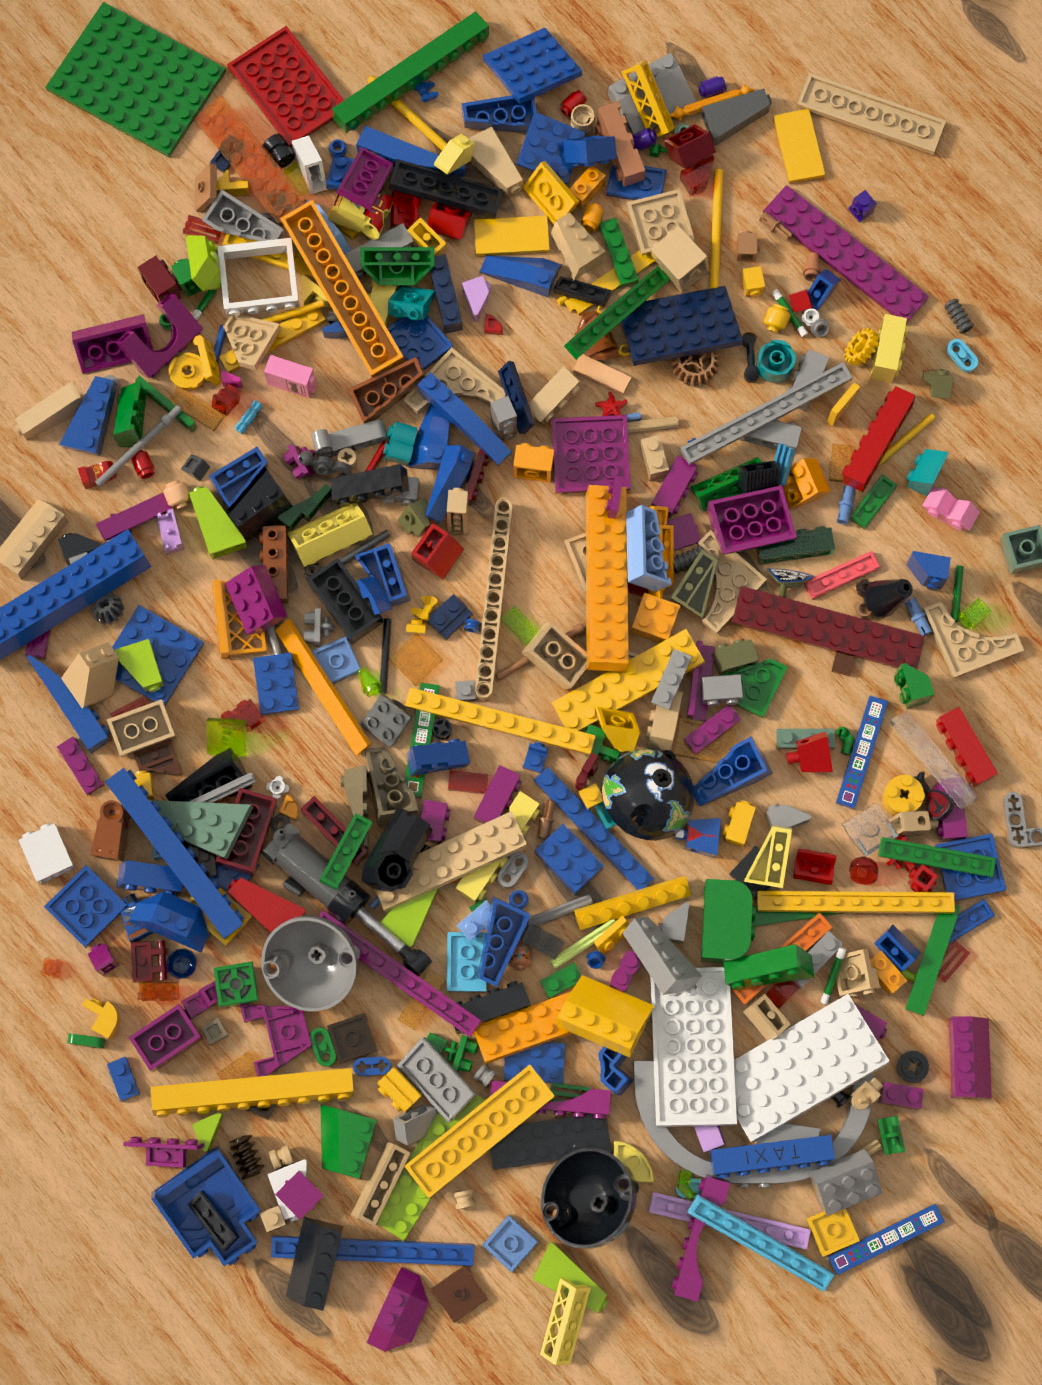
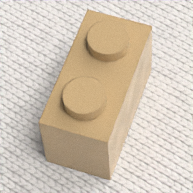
[640,435,669,481]
[743,994,791,1041]

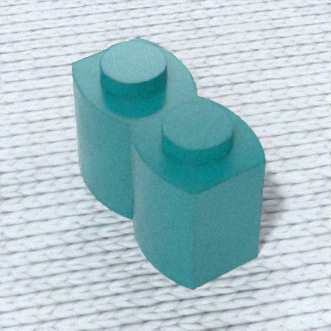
[383,422,417,466]

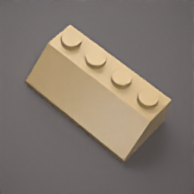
[0,500,68,580]

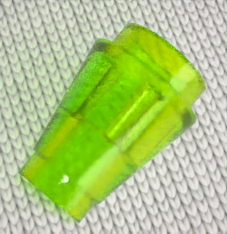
[357,667,381,697]

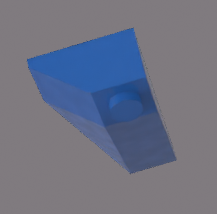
[480,256,561,298]

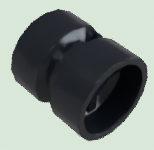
[262,133,296,169]

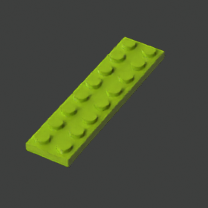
[377,1095,485,1241]

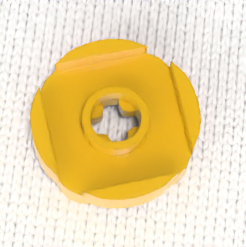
[169,353,205,390]

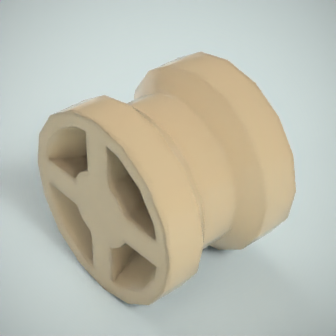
[338,448,357,469]
[453,1190,475,1210]

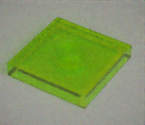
[207,718,247,757]

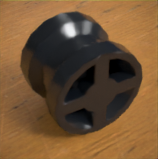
[432,718,452,740]

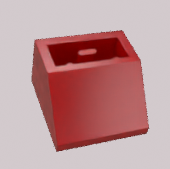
[411,523,464,580]

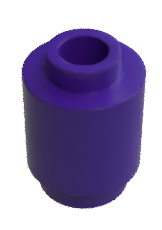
[698,76,727,99]
[632,127,658,152]

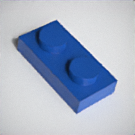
[107,1057,140,1102]

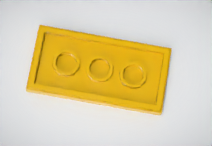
[773,109,825,184]
[474,216,549,256]

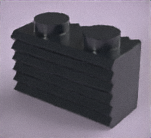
[738,461,780,493]

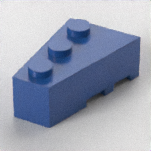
[209,446,268,511]
[355,543,411,607]

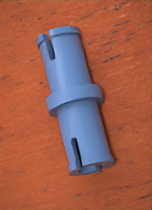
[836,486,856,525]
[905,598,933,636]

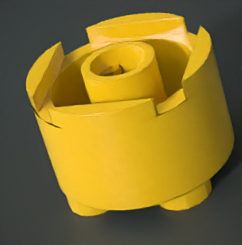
[882,774,925,816]

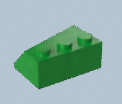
[113,382,146,448]
[321,1105,378,1180]

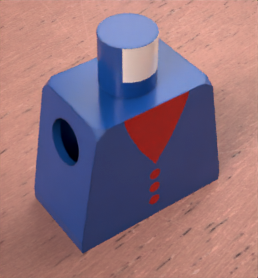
[675,818,721,858]

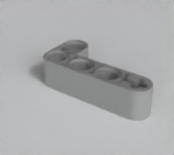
[311,420,388,458]

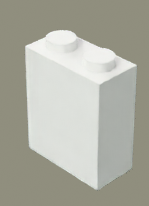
[19,823,76,885]

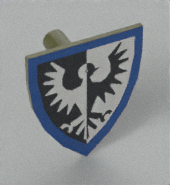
[767,568,814,598]

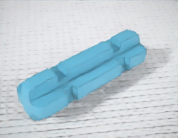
[235,400,262,434]

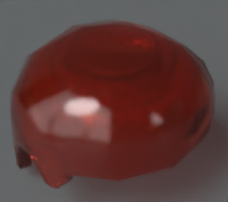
[849,856,879,885]

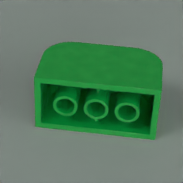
[701,879,756,964]

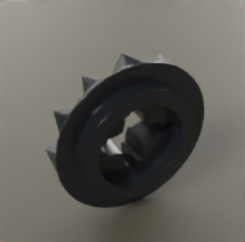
[897,1051,929,1083]

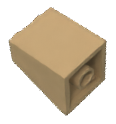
[650,226,710,294]
[61,642,119,709]

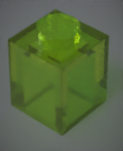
[959,597,992,630]

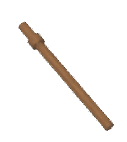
[495,621,586,680]

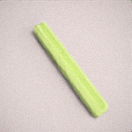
[550,919,616,968]

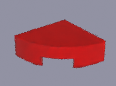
[484,314,503,335]

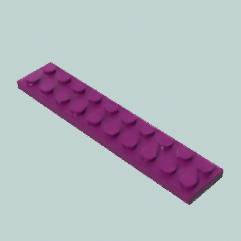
[763,185,929,324]

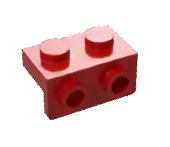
[390,190,421,230]
[793,849,837,885]

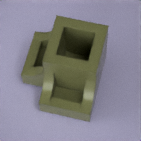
[922,369,953,399]
[398,498,431,537]

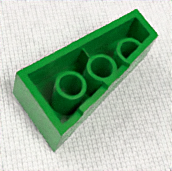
[723,944,814,990]

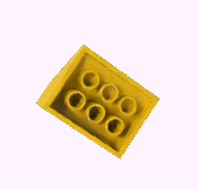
[557,975,654,1058]

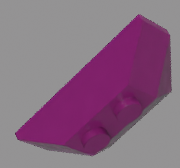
[367,1267,429,1352]

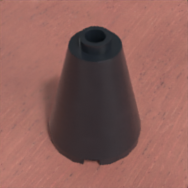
[863,579,913,618]

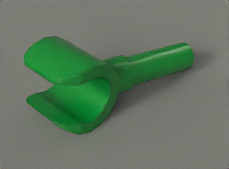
[649,144,668,158]

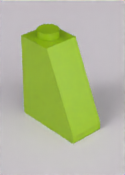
[114,639,164,692]

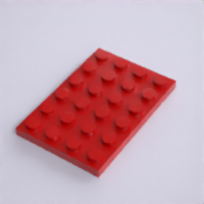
[227,26,344,147]

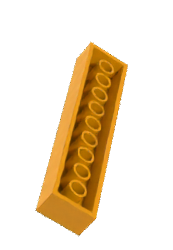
[280,200,406,377]
[586,485,629,672]

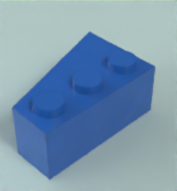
[407,739,470,776]
[116,860,182,896]

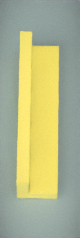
[540,1278,591,1365]

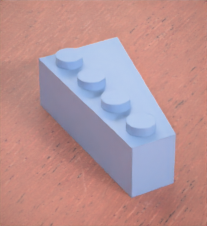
[626,505,672,592]

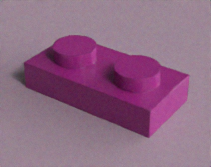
[606,476,623,519]

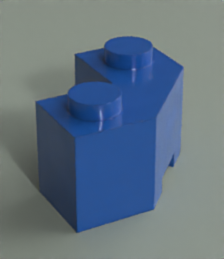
[598,1047,633,1095]

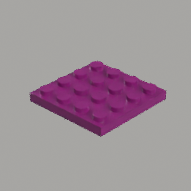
[552,415,631,494]

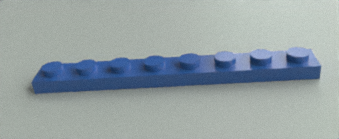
[534,767,654,890]

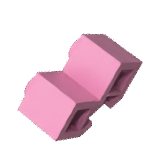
[922,487,980,531]

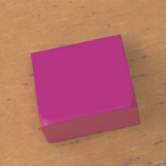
[221,370,243,389]

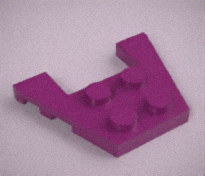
[240,1004,312,1077]

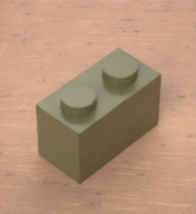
[712,639,759,676]

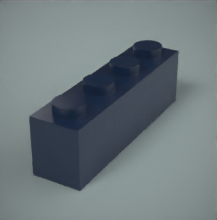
[429,254,463,334]

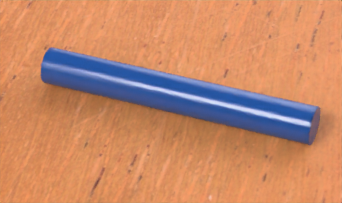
[214,325,226,364]

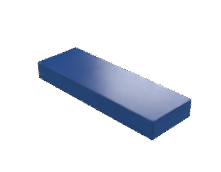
[948,899,995,944]

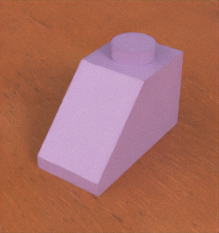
[462,276,491,322]

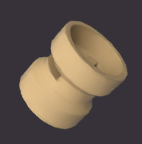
[269,1145,294,1170]

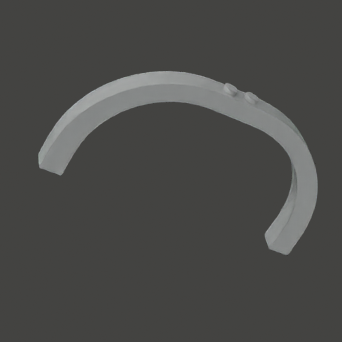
[633,1061,874,1188]

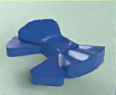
[414,82,439,102]

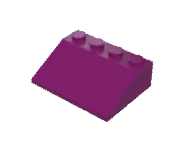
[707,485,797,555]

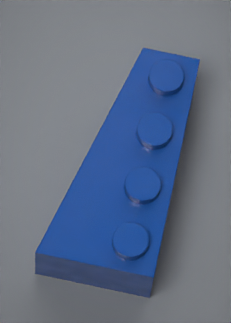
[59,376,118,456]
[477,896,531,987]

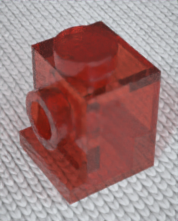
[211,384,241,416]

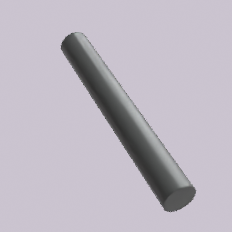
[339,530,390,565]

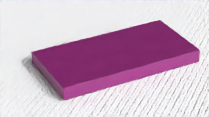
[336,147,394,210]

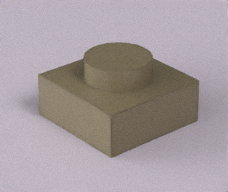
[201,1018,228,1045]

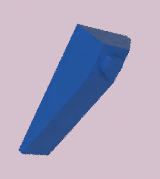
[409,404,450,470]
[425,445,474,523]
[694,737,773,806]

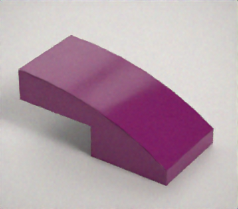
[181,981,223,1019]

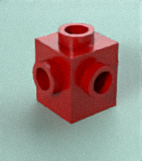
[907,864,938,892]

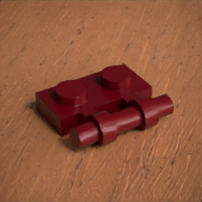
[575,752,599,791]
[131,940,169,983]

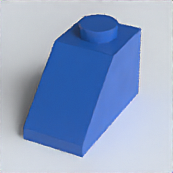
[808,269,841,311]

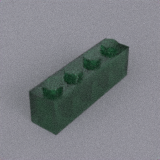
[756,526,835,565]

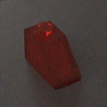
[680,155,714,196]

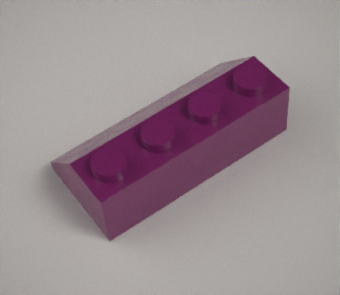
[72,314,154,374]
[949,1016,992,1098]

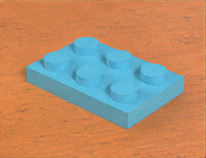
[447,932,486,992]

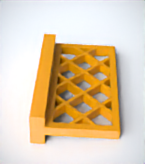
[212,579,267,658]

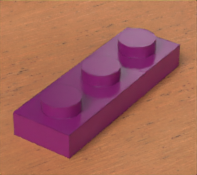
[684,705,741,755]
[57,736,104,796]

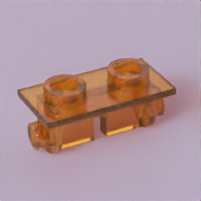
[138,982,180,1002]

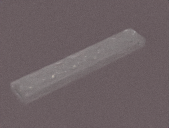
[891,710,978,810]

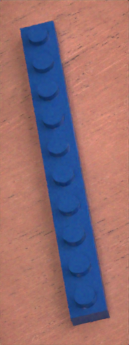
[271,1235,474,1266]

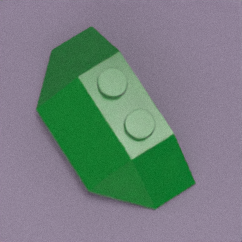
[360,247,435,285]

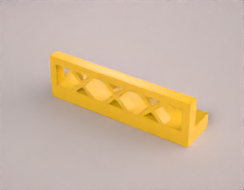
[622,60,675,137]

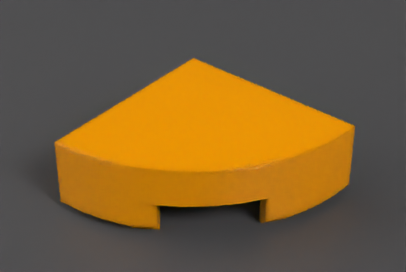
[279,795,299,821]

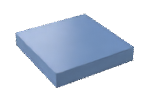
[311,636,362,684]
[482,1215,538,1272]

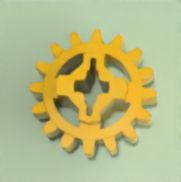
[844,328,879,367]

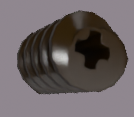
[229,1135,264,1180]

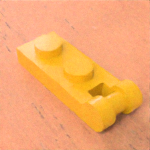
[193,335,222,386]

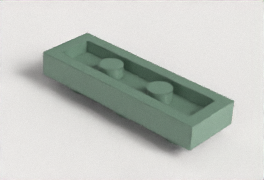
[776,729,835,749]

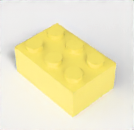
[870,314,909,383]

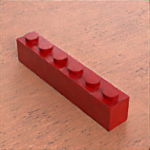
[842,386,915,492]

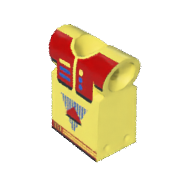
[328,194,393,240]

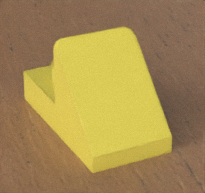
[301,275,330,308]

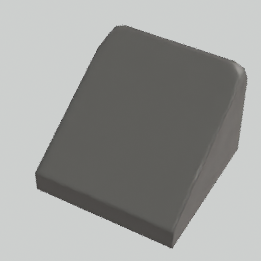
[181,454,210,481]
[283,876,306,897]

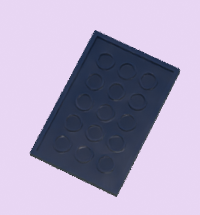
[621,286,743,366]

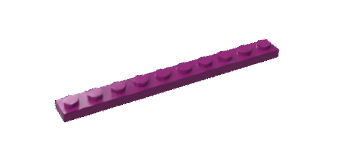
[318,910,482,1038]

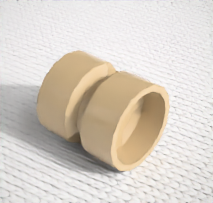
[570,104,595,137]

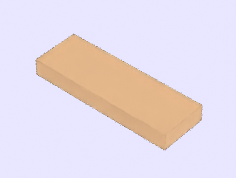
[573,354,631,395]

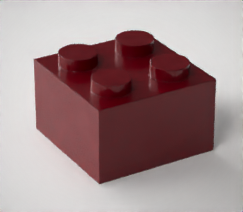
[664,124,716,168]
[137,255,181,303]

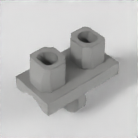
[304,608,335,646]

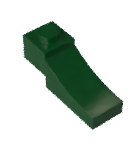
[278,484,332,531]

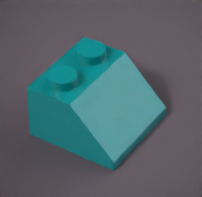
[906,449,949,496]

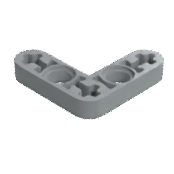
[1003,792,1042,848]

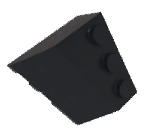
[228,468,292,538]

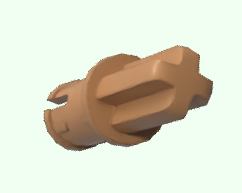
[759,211,793,242]
[537,800,555,839]

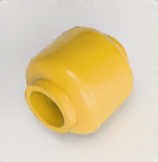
[764,304,791,333]

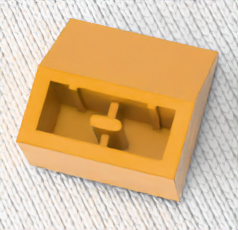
[780,458,831,509]

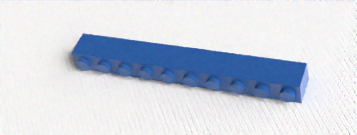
[105,768,244,939]

